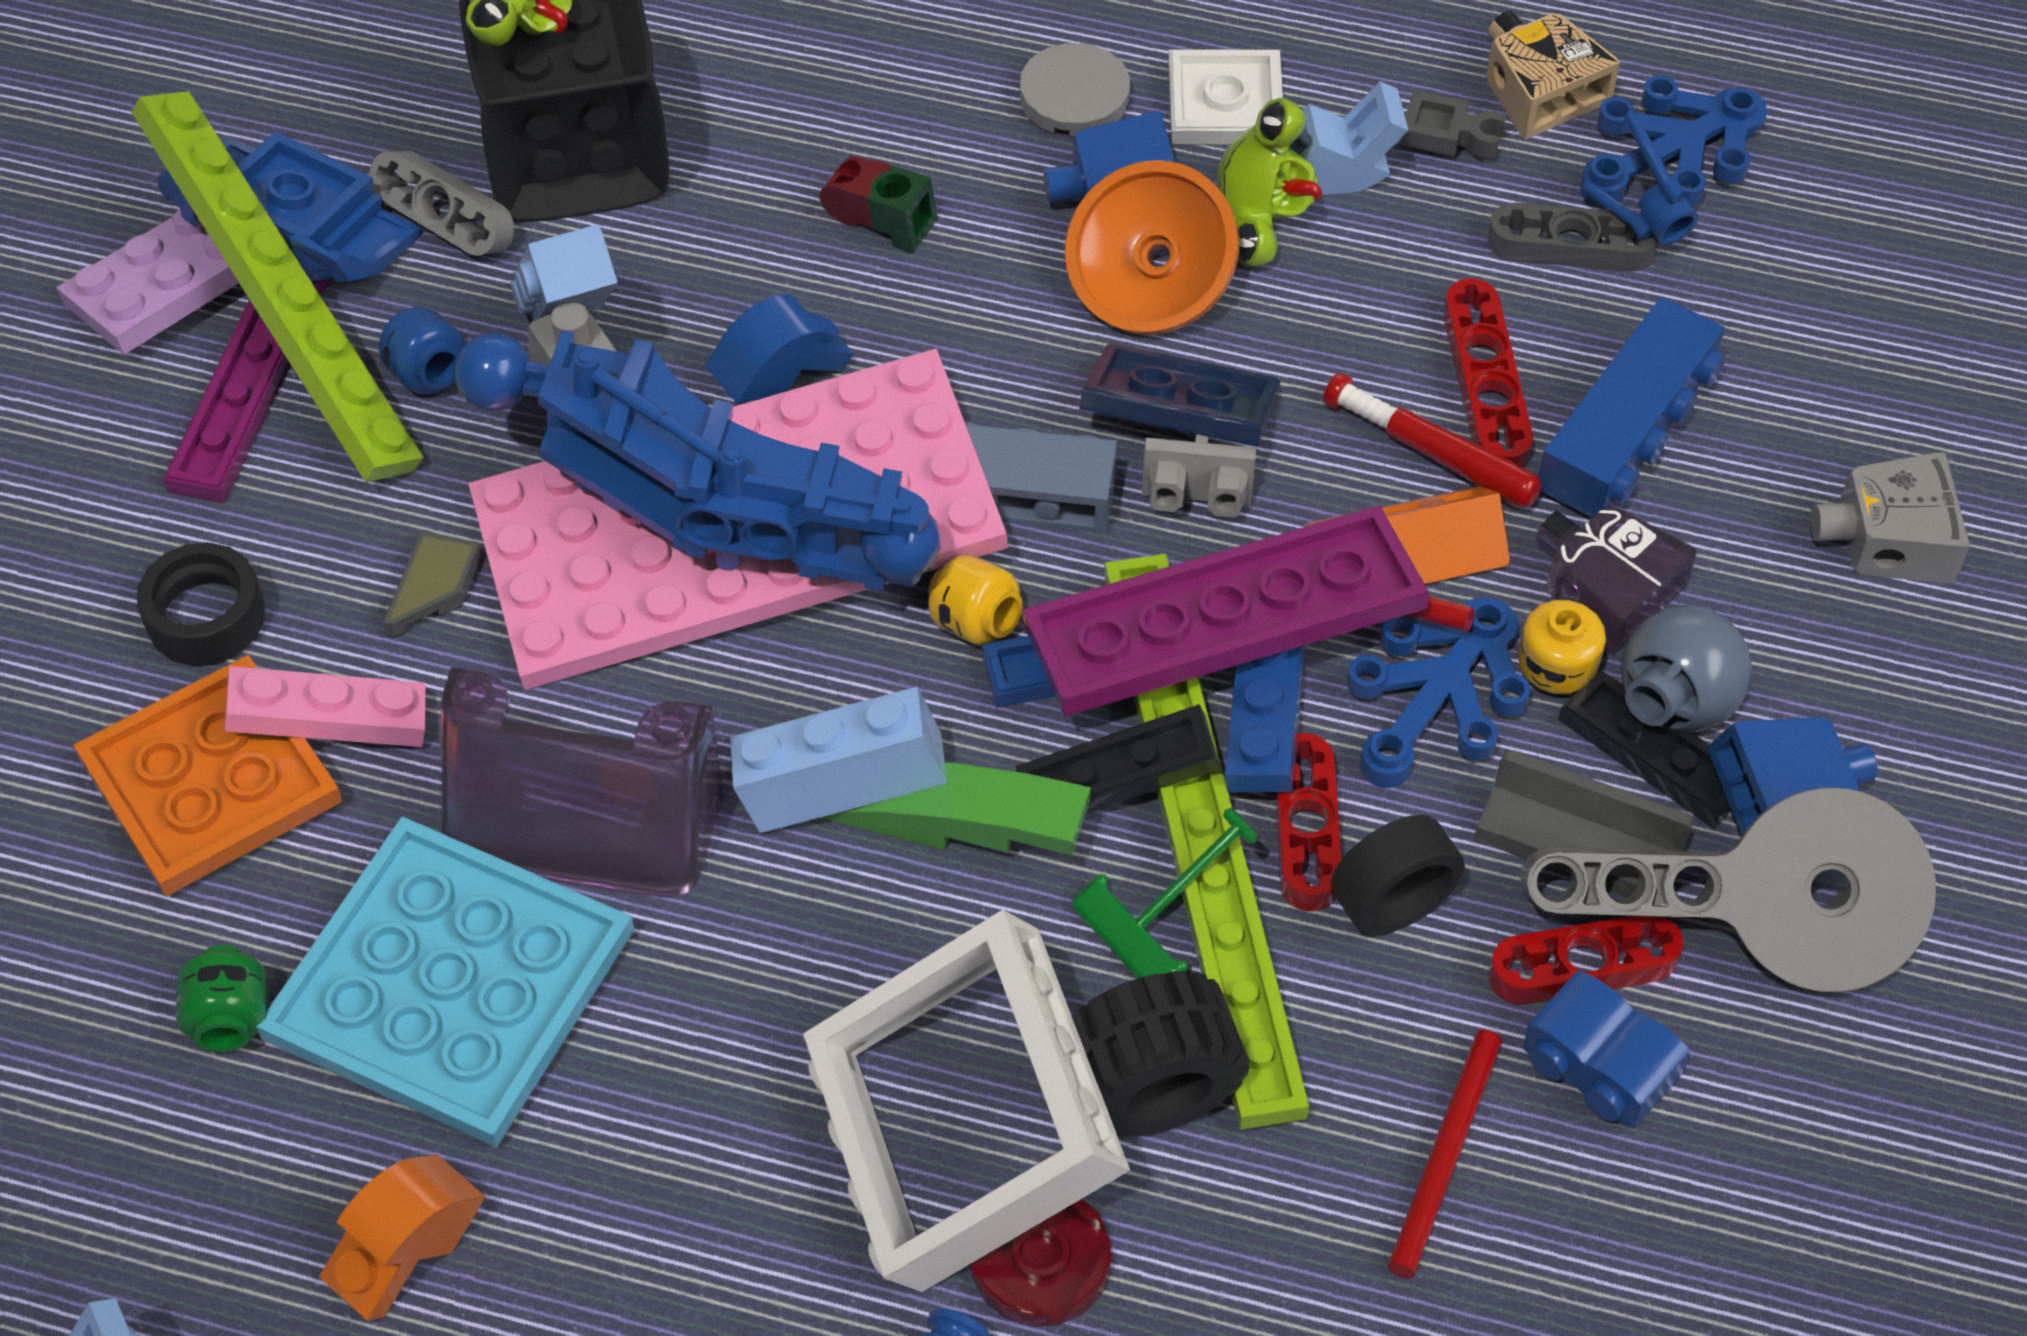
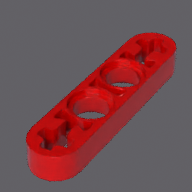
[1444,278,1533,468]

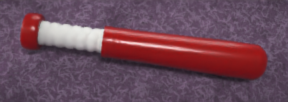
[1323,373,1541,508]

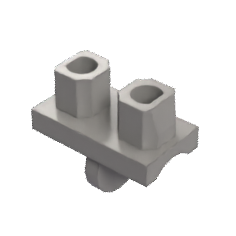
[1142,434,1256,518]

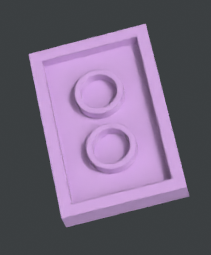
[56,209,239,355]

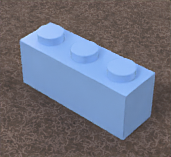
[511,224,618,321]
[730,686,947,833]

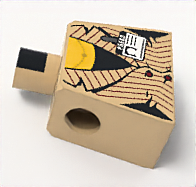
[1486,11,1620,140]

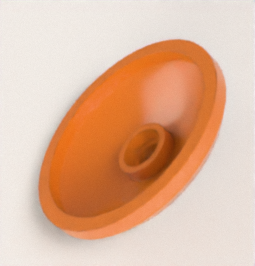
[1065,160,1239,335]

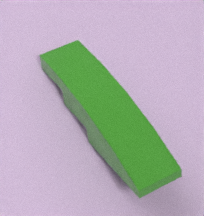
[821,762,1091,856]

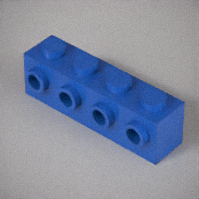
[1538,296,1726,522]

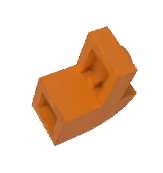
[319,1154,486,1321]

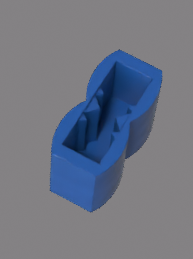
[1523,970,1690,1128]

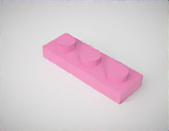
[224,666,425,747]

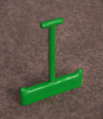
[1072,808,1258,979]

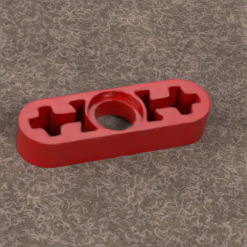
[1275,733,1342,912]
[1488,915,1683,1005]

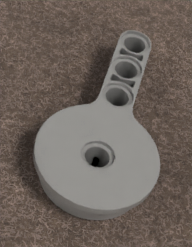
[1520,787,1936,992]

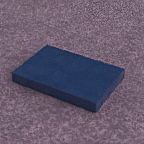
[1079,343,1281,447]

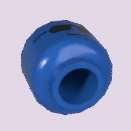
[378,306,466,395]

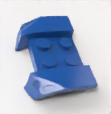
[158,131,421,282]

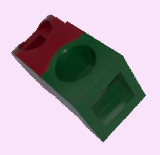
[819,156,938,253]

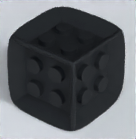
[459,0,669,221]

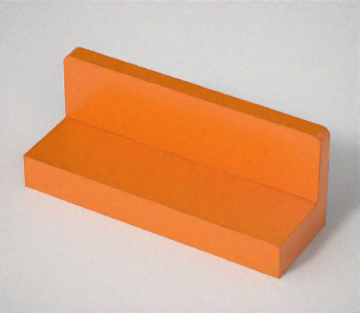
[1305,486,1510,584]

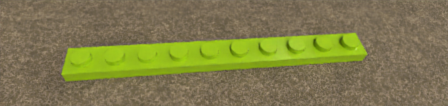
[1104,554,1309,1130]

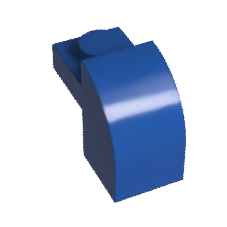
[705,294,854,404]

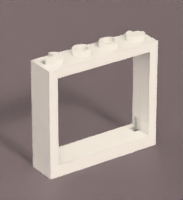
[803,909,1130,1292]

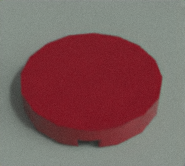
[971,1199,1112,1327]

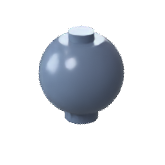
[1621,605,1752,733]

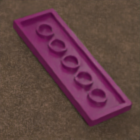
[1022,505,1429,717]

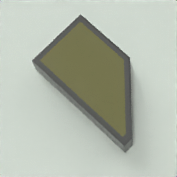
[383,532,482,637]

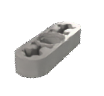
[369,150,514,256]

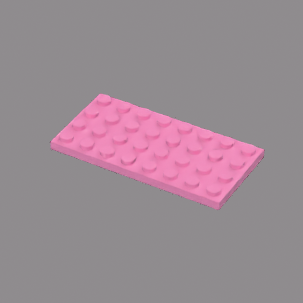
[468,348,1009,690]

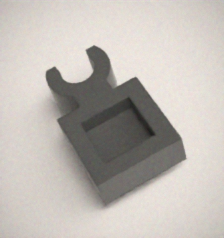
[1399,90,1506,158]

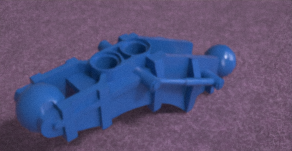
[453,330,941,591]

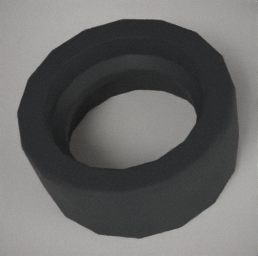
[137,542,265,666]
[1330,815,1465,936]

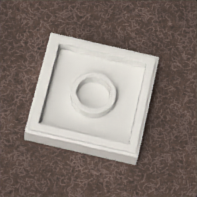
[1168,50,1283,145]

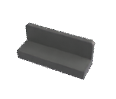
[1474,749,1694,897]

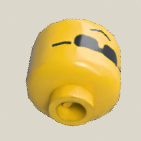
[928,554,1023,646]
[1518,600,1606,694]

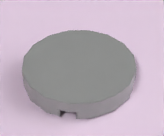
[1020,43,1130,136]

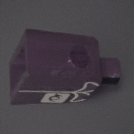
[1535,506,1698,657]

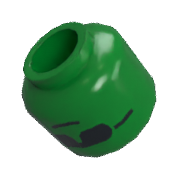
[176,945,268,1052]

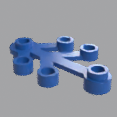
[1580,75,1767,207]
[1347,597,1531,788]

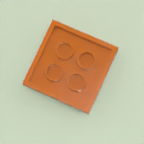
[73,654,343,897]

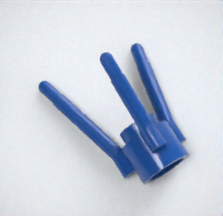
[1582,111,1699,245]

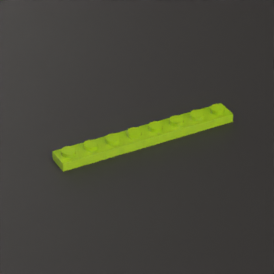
[131,91,424,482]

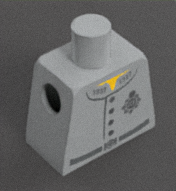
[1811,452,1970,583]

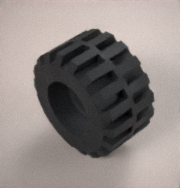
[1071,971,1250,1137]

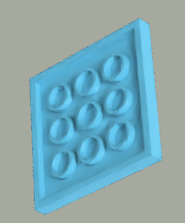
[256,816,635,1148]

